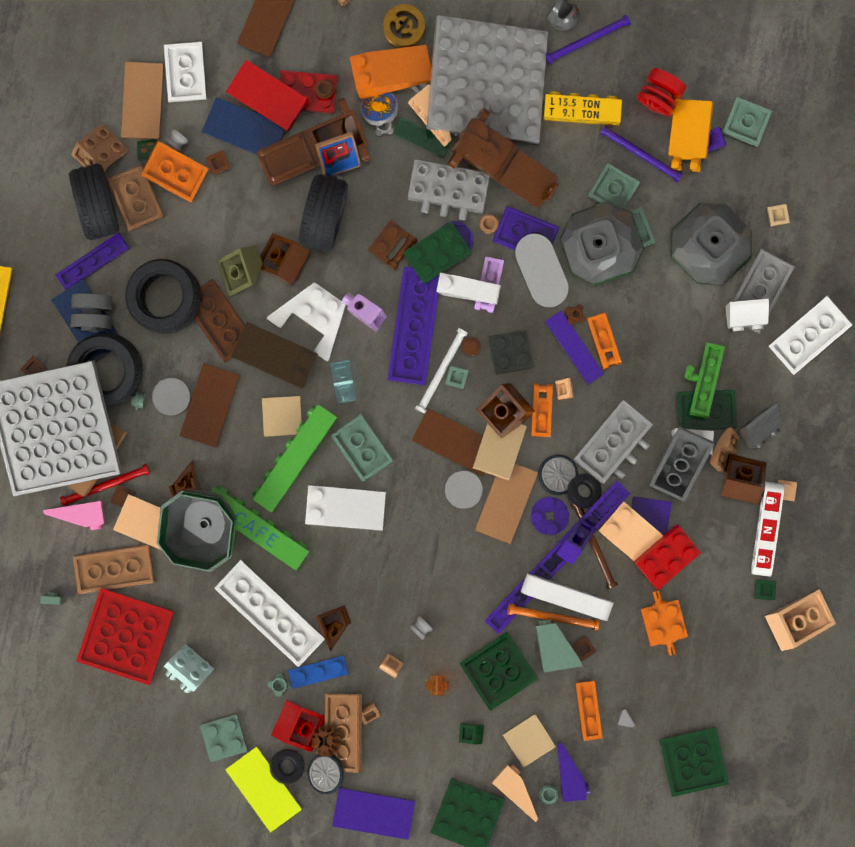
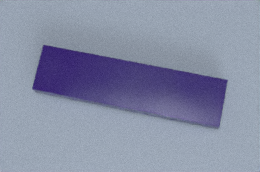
[55,232,130,290]
[545,311,604,384]

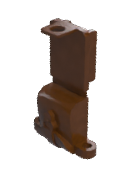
[257,98,371,185]
[447,108,558,207]

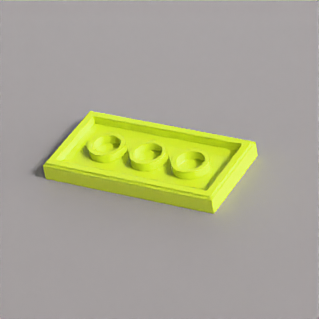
[225,747,302,833]

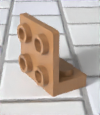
[71,124,128,172]

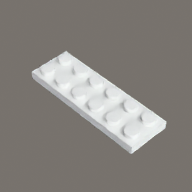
[214,560,325,667]

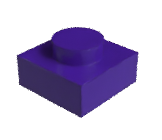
[708,127,727,153]

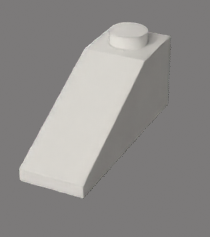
[436,273,501,304]

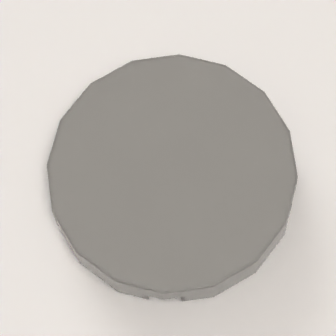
[152,378,191,416]
[445,471,483,509]

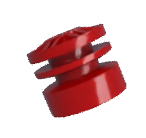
[636,68,687,117]

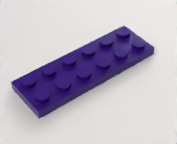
[388,267,440,386]

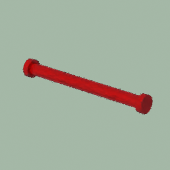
[60,464,150,507]

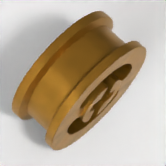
[383,4,425,48]

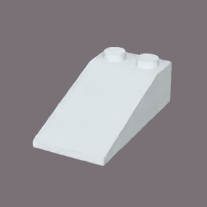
[305,485,386,531]

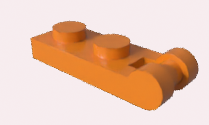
[587,313,622,370]
[531,383,553,437]

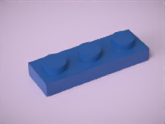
[288,655,349,689]

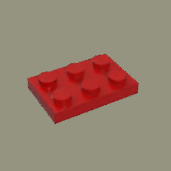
[280,70,338,114]
[634,524,701,590]

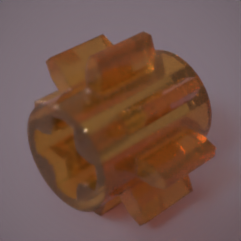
[426,675,449,696]

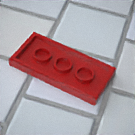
[226,60,309,132]

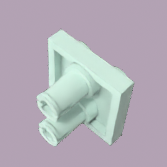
[164,644,214,693]

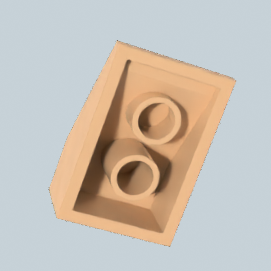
[599,501,663,561]
[765,589,836,651]

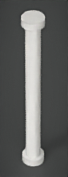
[415,328,468,414]

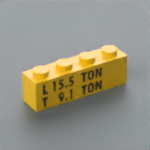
[543,92,622,126]

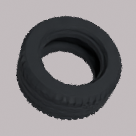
[69,163,119,241]
[299,174,348,251]
[125,259,202,334]
[66,333,143,407]

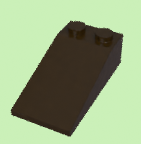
[231,322,318,389]

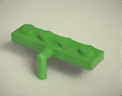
[685,342,725,419]

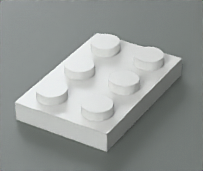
[164,42,207,103]

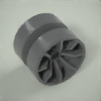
[70,294,112,332]

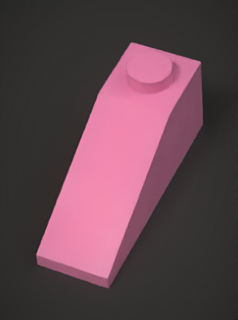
[43,501,106,530]

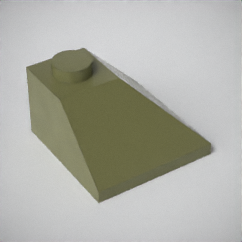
[216,245,262,296]

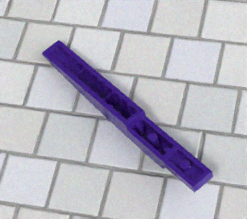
[485,480,631,634]

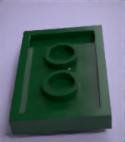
[403,221,472,285]
[677,390,737,430]

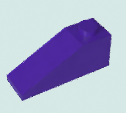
[557,742,590,802]

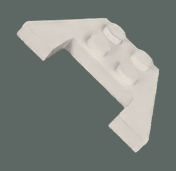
[266,282,346,362]

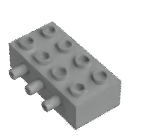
[408,159,490,221]
[573,400,653,484]

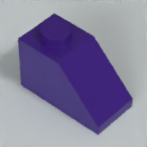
[556,518,596,565]

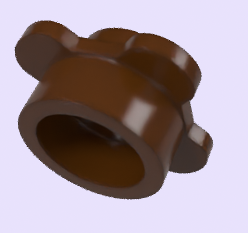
[565,304,586,325]

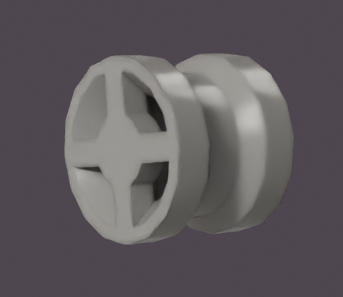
[164,129,188,152]
[409,616,433,640]

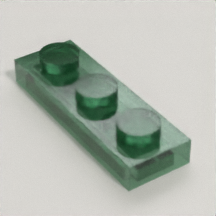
[392,116,452,159]

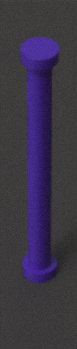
[545,15,631,65]
[600,125,683,182]

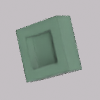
[445,366,469,390]
[40,592,63,605]

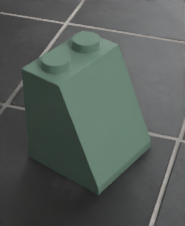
[535,620,582,672]

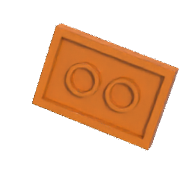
[140,141,208,202]

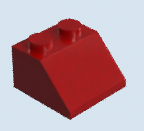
[271,700,325,752]

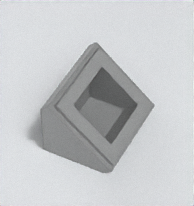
[616,708,635,727]

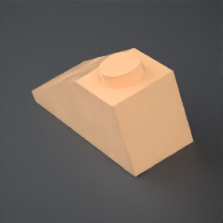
[408,84,451,147]
[492,765,538,822]

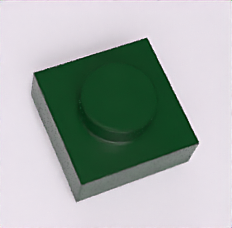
[755,580,776,600]

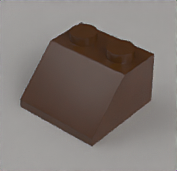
[260,233,310,285]
[477,383,535,438]
[721,454,767,504]

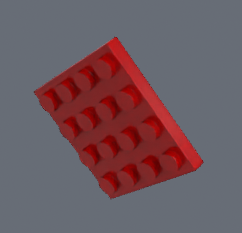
[76,588,174,685]

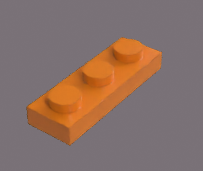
[575,680,603,741]

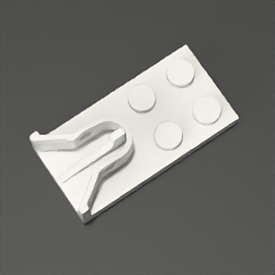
[769,295,853,375]

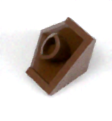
[169,460,201,497]
[316,605,351,652]

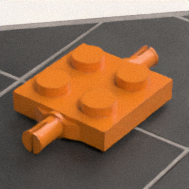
[641,590,688,656]

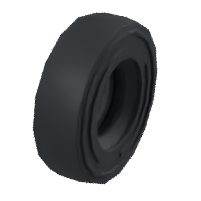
[567,473,602,508]
[269,749,304,784]

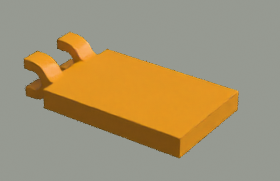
[668,99,714,172]

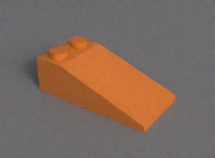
[350,45,432,100]

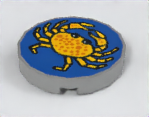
[360,92,399,126]

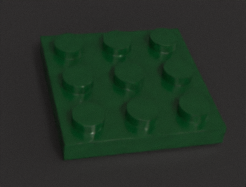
[459,632,539,711]
[659,727,729,797]
[430,778,505,847]

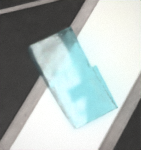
[330,360,357,404]

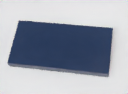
[202,97,285,155]
[51,279,120,363]

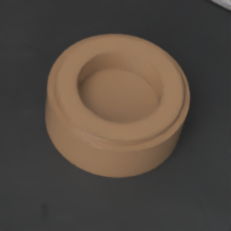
[479,214,499,234]

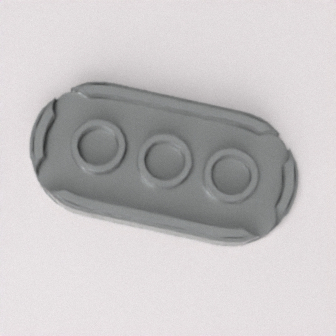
[515,233,569,307]

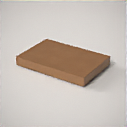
[107,164,164,232]

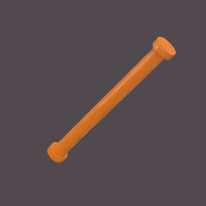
[507,603,600,631]

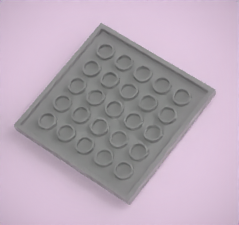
[426,15,548,144]
[0,360,122,496]

